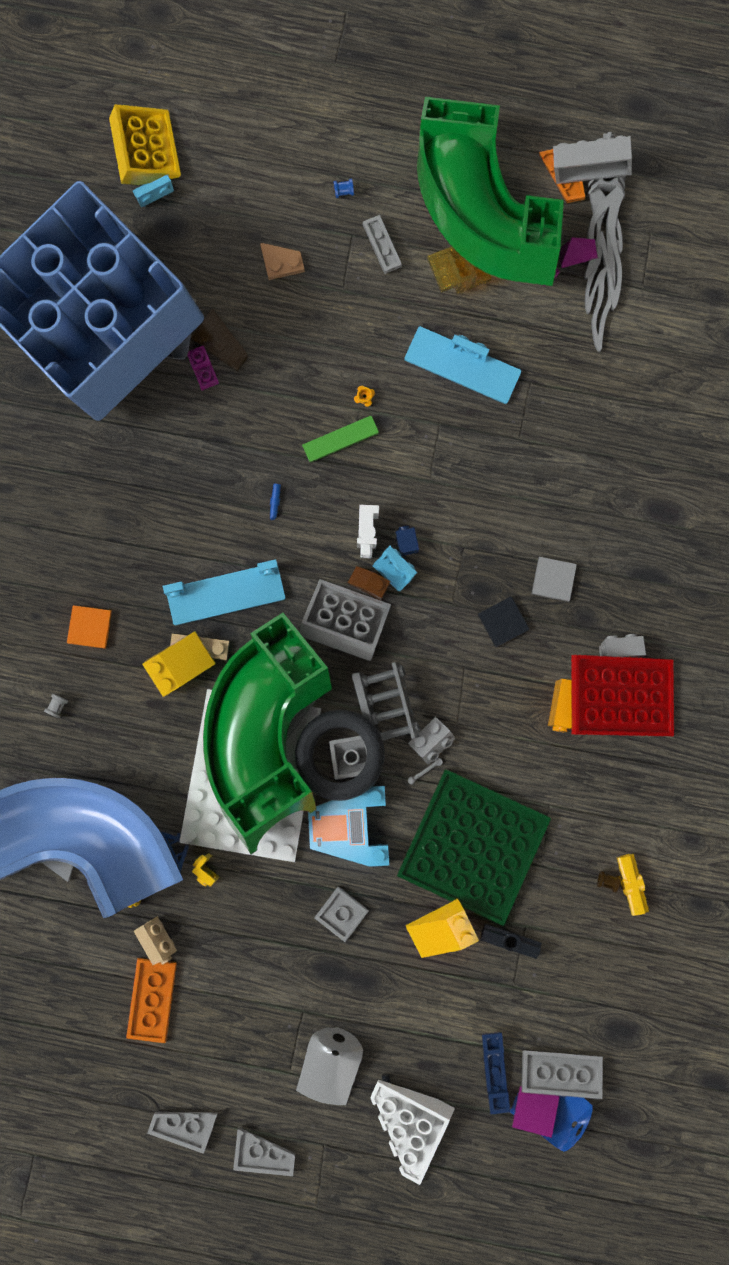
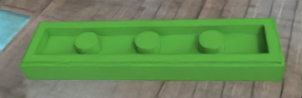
[302,416,379,463]

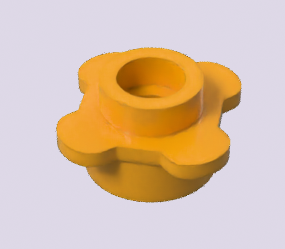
[354,386,375,407]

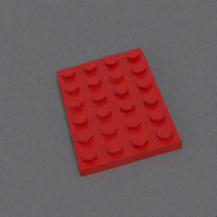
[571,655,674,736]

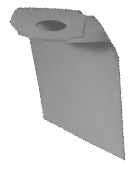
[296,1027,363,1105]

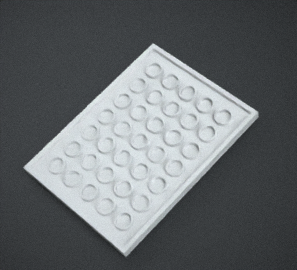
[179,689,321,862]

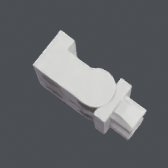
[357,505,379,559]

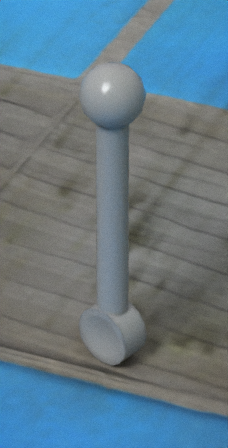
[408,758,443,784]

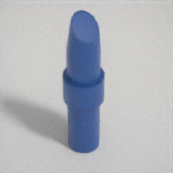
[270,484,281,520]

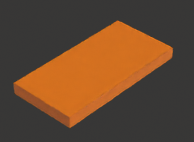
[126,957,177,1043]

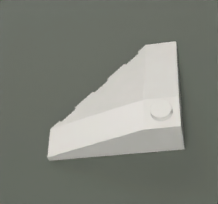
[370,1080,455,1185]

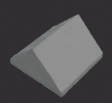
[329,736,367,780]

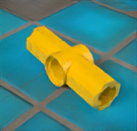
[617,853,649,916]

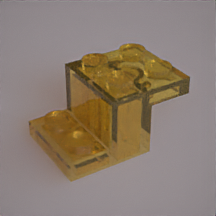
[427,247,492,294]

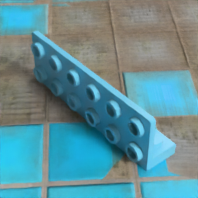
[163,559,286,626]

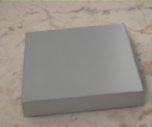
[532,557,577,602]
[314,886,369,942]

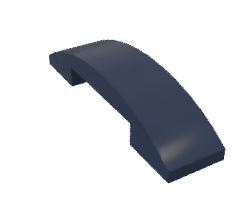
[482,1032,510,1114]

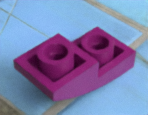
[187,345,219,390]

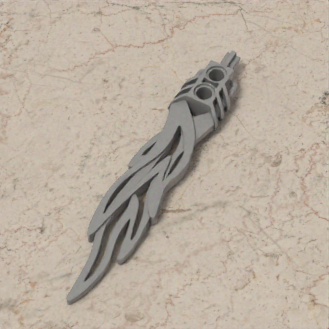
[584,132,626,352]

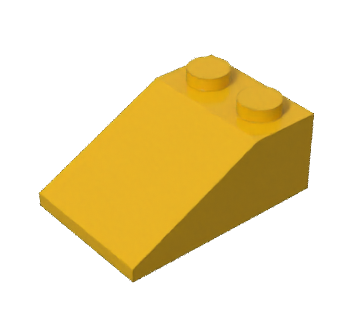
[142,631,216,697]
[405,899,479,958]

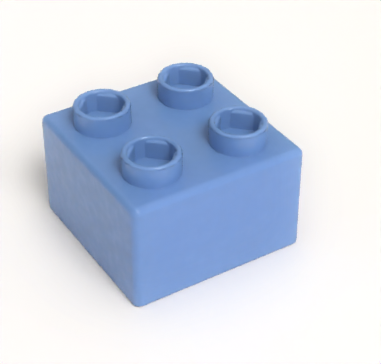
[0,181,204,421]

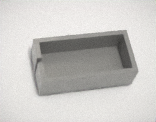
[553,135,632,184]

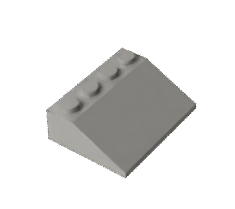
[299,579,391,661]

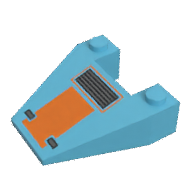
[308,786,389,866]

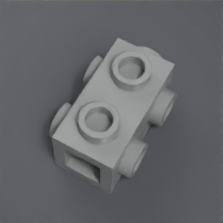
[599,634,646,658]

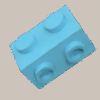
[133,175,174,208]
[373,546,417,591]

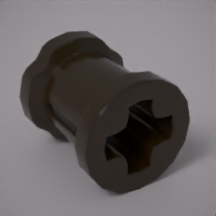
[597,870,621,893]

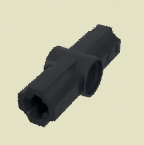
[480,924,542,959]

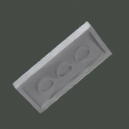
[521,1050,603,1099]

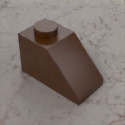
[347,566,390,601]

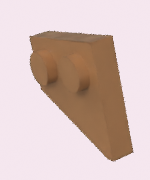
[260,243,305,280]

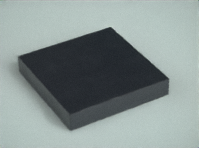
[477,596,530,648]

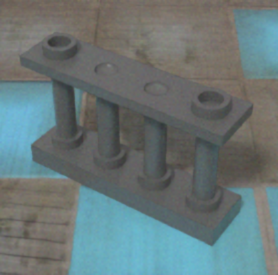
[352,662,421,742]

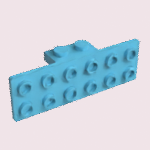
[404,326,521,404]

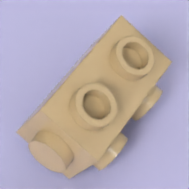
[134,916,177,965]

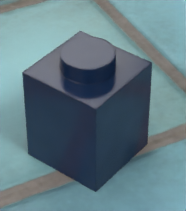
[395,526,419,556]

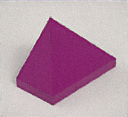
[559,237,598,268]

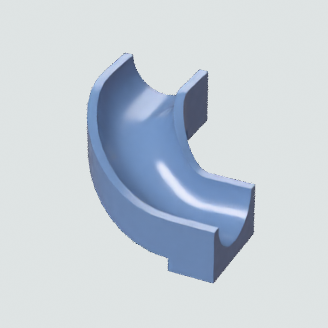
[0,778,183,918]

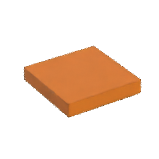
[67,605,112,649]

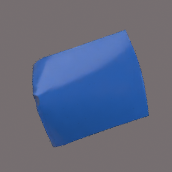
[510,1094,593,1152]

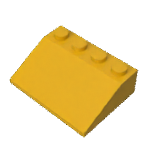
[109,104,181,185]

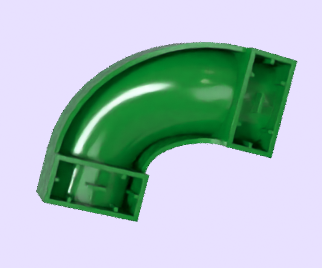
[417,97,564,286]
[203,613,332,854]

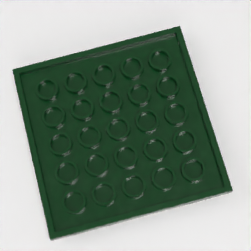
[397,769,551,926]

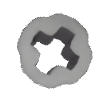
[44,694,68,718]

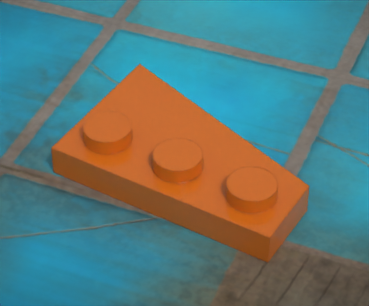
[539,149,585,203]

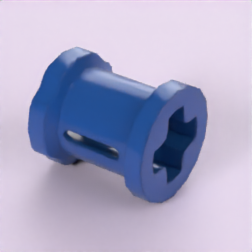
[334,178,354,198]

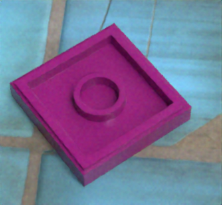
[512,1086,559,1138]

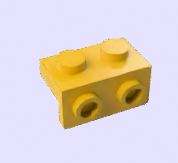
[192,853,219,887]

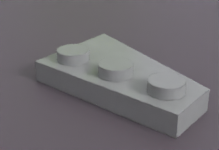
[147,1112,218,1154]

